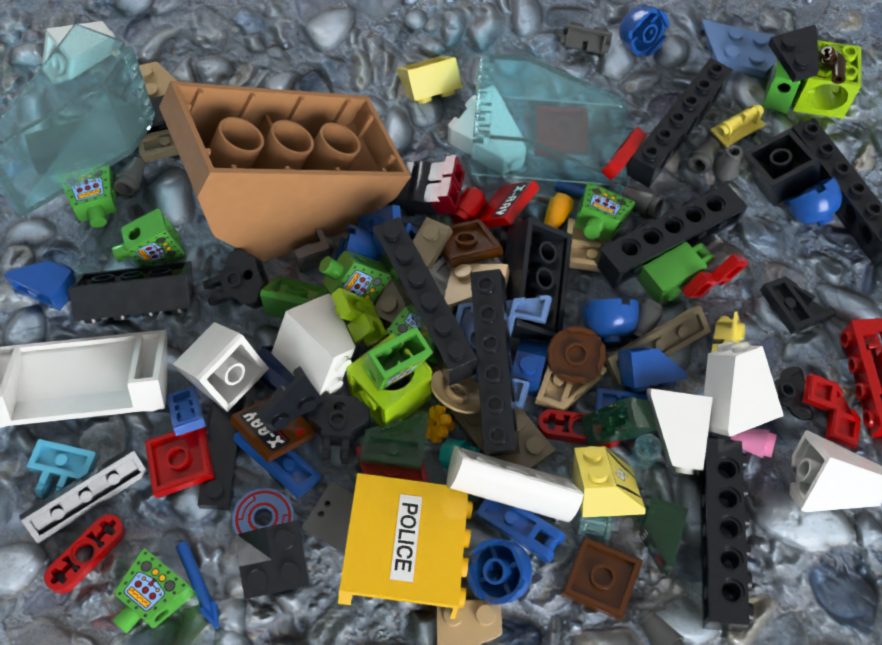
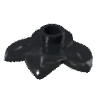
[774,366,813,420]

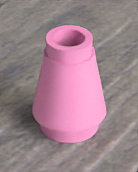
[730,428,777,458]

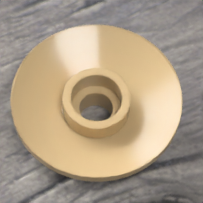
[430,370,481,414]

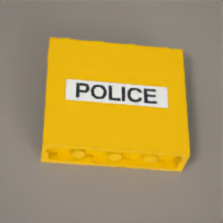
[338,473,473,619]

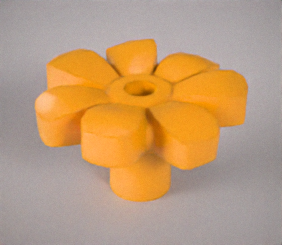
[423,405,455,443]

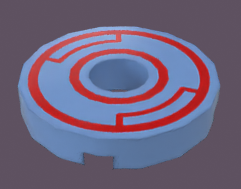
[232,488,295,534]

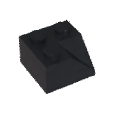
[743,129,821,206]
[236,520,311,600]

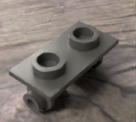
[560,22,613,55]

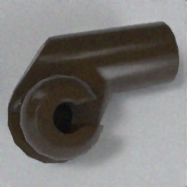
[820,46,846,84]

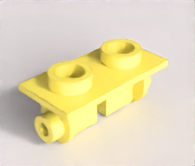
[710,105,766,148]
[711,312,745,352]

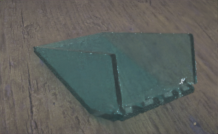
[0,24,155,218]
[470,53,627,187]

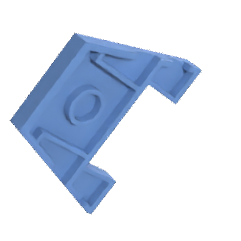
[455,295,552,409]

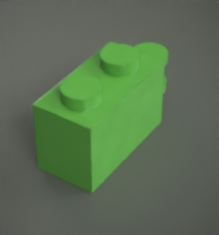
[638,241,715,304]

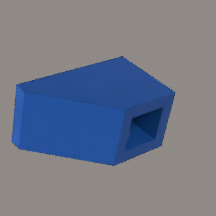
[617,346,687,392]

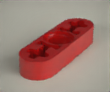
[600,126,647,181]
[537,409,621,448]
[44,514,126,594]

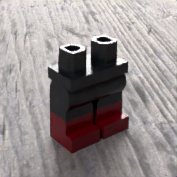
[389,155,465,216]

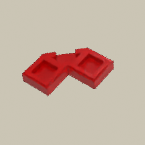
[681,254,749,298]
[803,373,861,449]

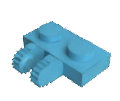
[26,439,99,499]

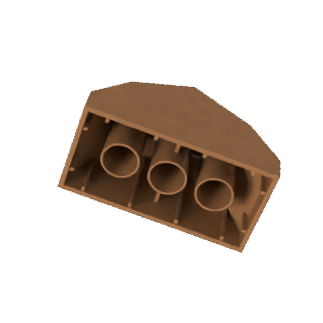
[159,81,411,262]

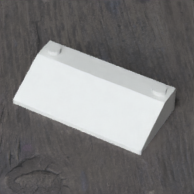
[0,330,167,428]

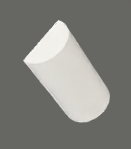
[447,446,584,522]

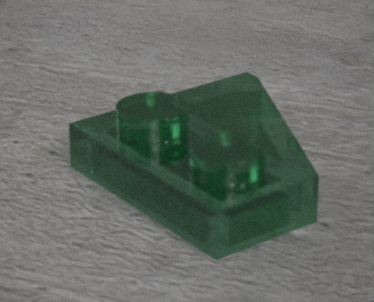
[360,411,429,470]

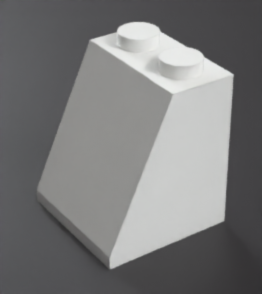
[271,293,356,397]
[173,322,269,412]
[704,341,784,437]

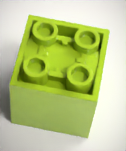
[793,40,861,119]
[346,333,432,434]

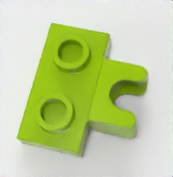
[331,288,387,347]

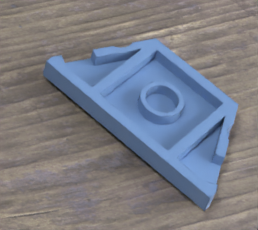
[700,19,776,78]

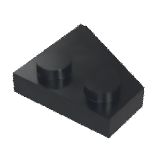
[768,25,819,82]
[760,276,837,335]

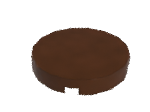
[547,326,606,385]

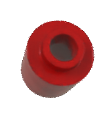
[449,187,487,224]

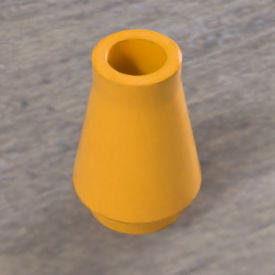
[543,193,574,229]

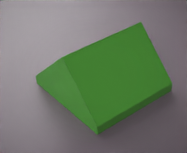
[260,276,330,318]

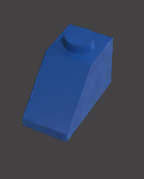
[4,260,76,311]
[513,338,548,397]

